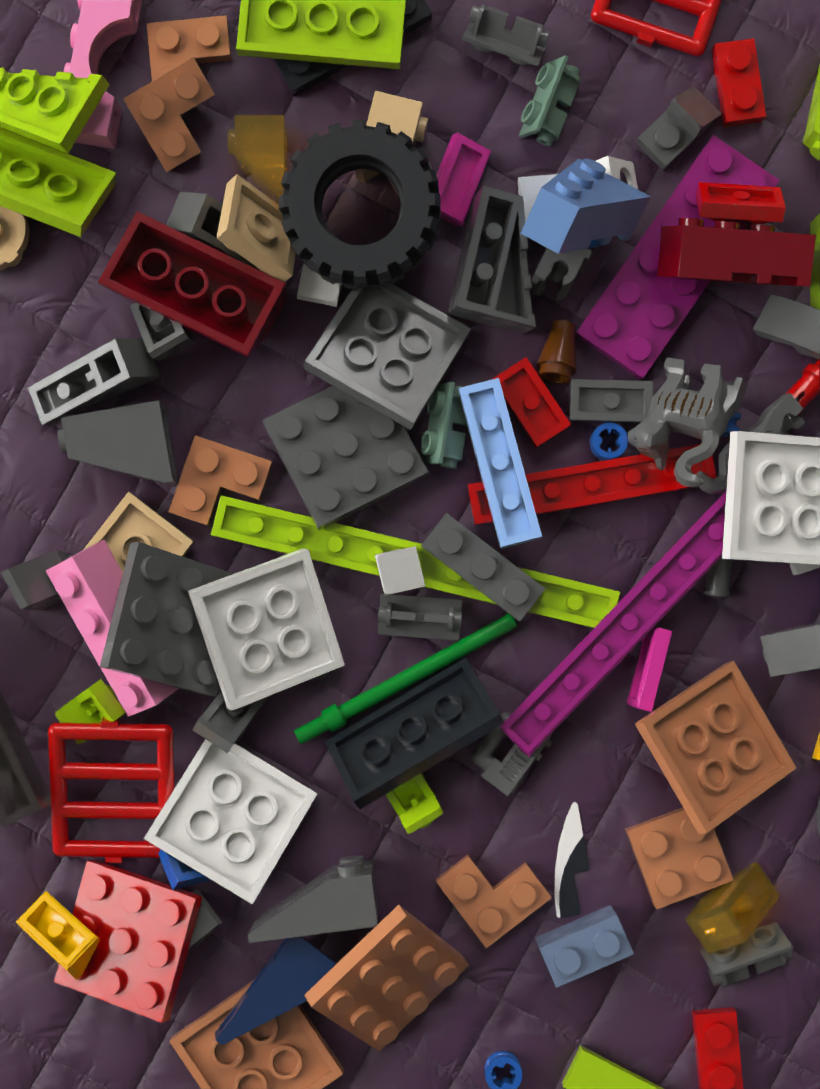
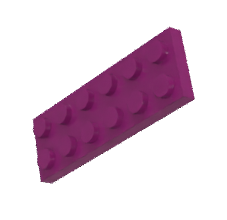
[575,135,780,380]

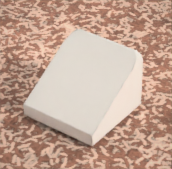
[297,263,342,307]
[375,546,425,596]

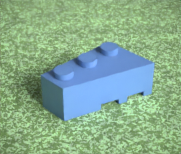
[520,158,651,254]

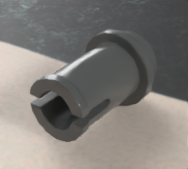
[703,556,736,597]

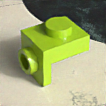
[55,679,126,745]
[385,773,443,834]

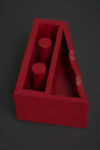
[657,218,816,286]

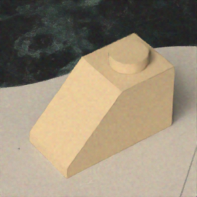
[355,91,428,183]

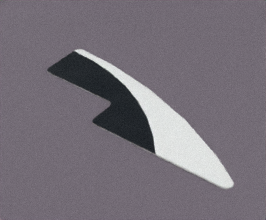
[554,802,589,918]

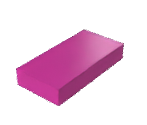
[436,133,491,227]
[627,627,672,712]

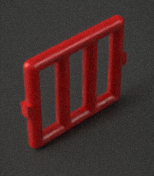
[591,0,722,56]
[48,718,175,863]

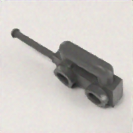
[472,712,553,796]

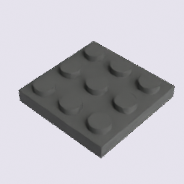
[303,282,471,430]
[262,386,428,531]
[100,542,233,697]

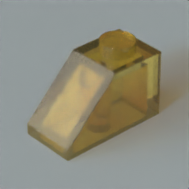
[228,115,287,204]
[685,862,780,954]

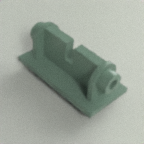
[519,55,581,146]
[421,382,467,469]

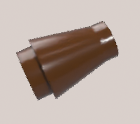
[536,320,577,384]

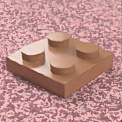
[625,807,734,910]

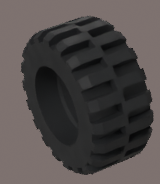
[279,120,441,290]

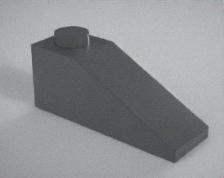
[28,338,160,425]

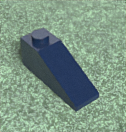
[215,936,336,1045]

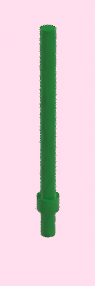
[294,614,517,745]

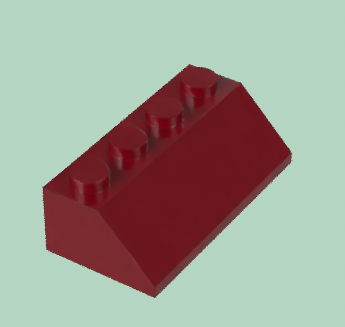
[98,211,287,357]

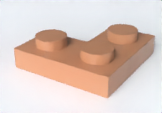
[147,15,232,81]
[123,57,215,172]
[168,435,273,526]
[436,854,552,948]

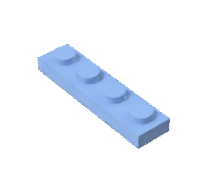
[458,378,542,549]

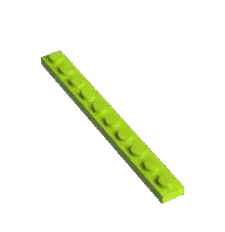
[211,495,620,628]

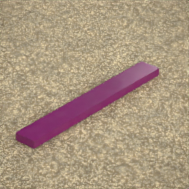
[499,492,726,757]

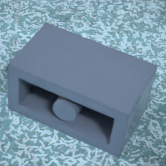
[535,905,634,988]

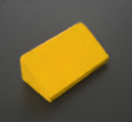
[16,891,100,980]

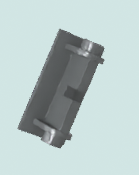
[462,4,550,66]
[377,594,462,641]
[700,922,793,988]

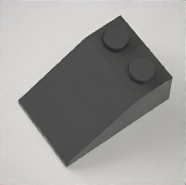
[248,855,380,943]

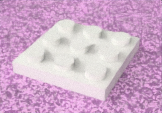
[722,431,820,565]
[188,549,345,711]
[144,739,317,904]

